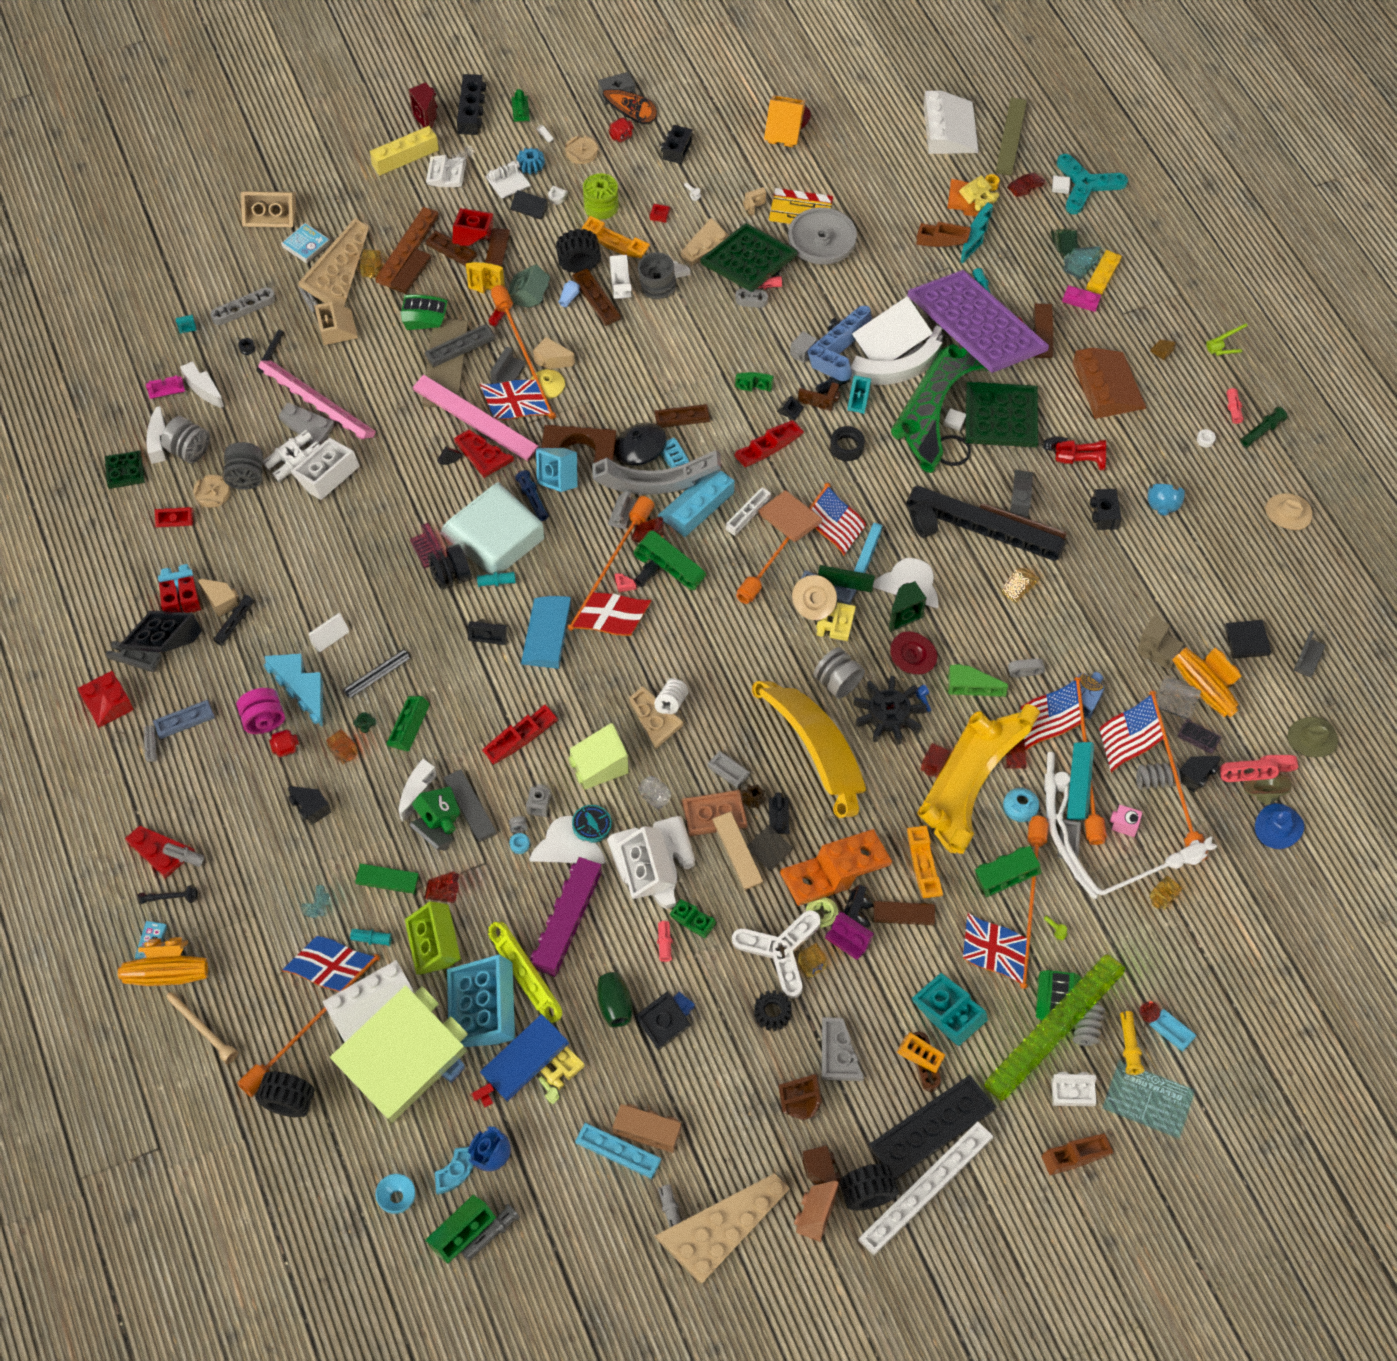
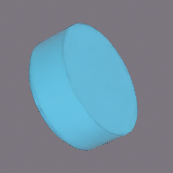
[509,833,530,854]

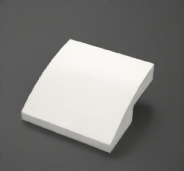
[426,155,466,187]

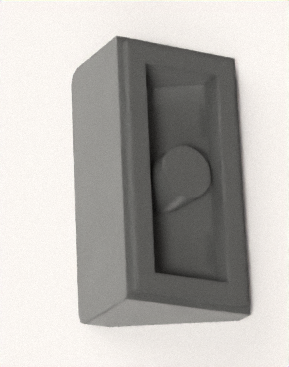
[410,818,453,851]

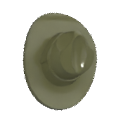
[1287,717,1338,757]
[1244,773,1292,805]

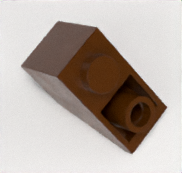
[801,1145,841,1193]

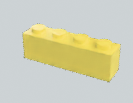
[370,126,439,176]

